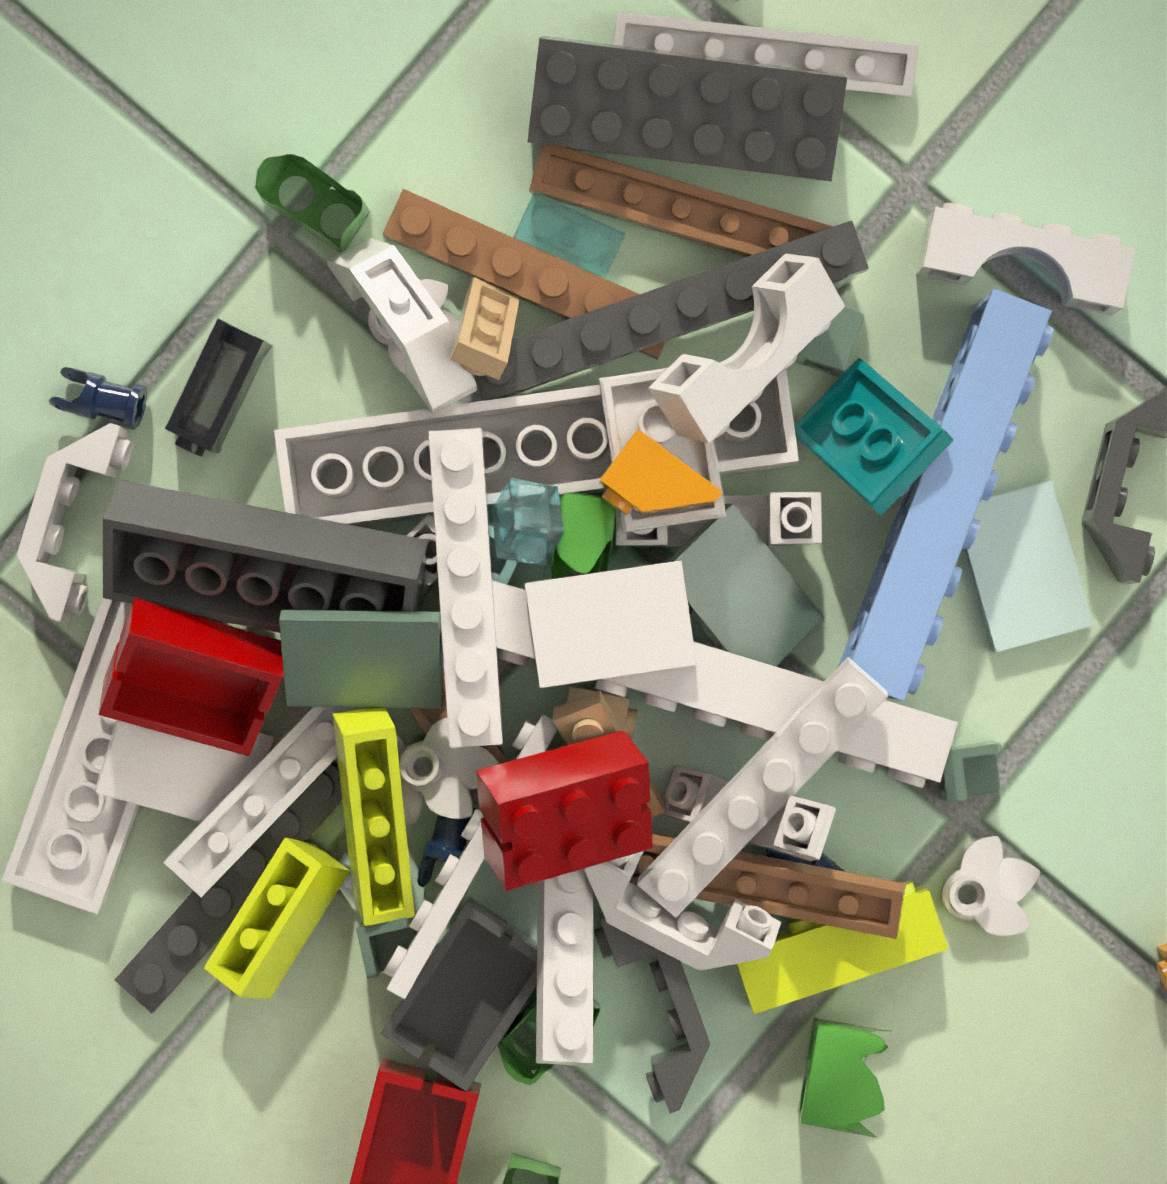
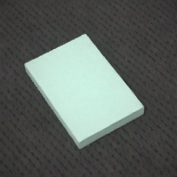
[964,480,1094,653]

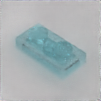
[513,192,626,279]

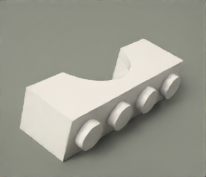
[916,203,1135,316]
[648,254,845,443]

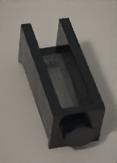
[165,319,273,457]

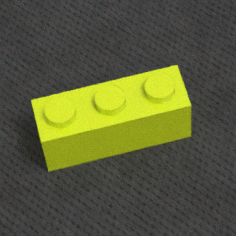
[204,837,350,1000]

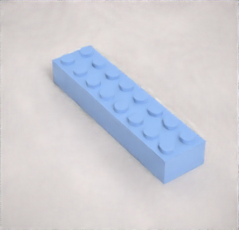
[837,288,1054,701]

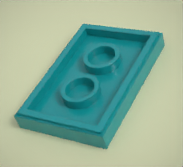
[794,357,954,516]

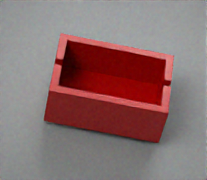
[98,598,283,756]
[476,730,653,891]
[350,1059,482,1184]

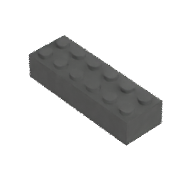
[527,36,847,182]
[103,480,429,633]

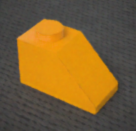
[599,429,723,515]

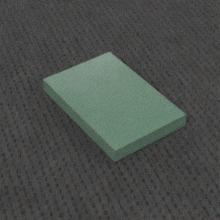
[666,504,825,667]
[279,610,444,708]

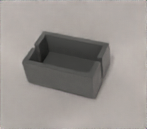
[380,897,537,1091]

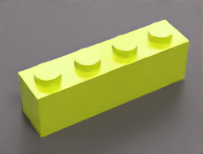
[333,707,415,926]
[736,881,949,1014]

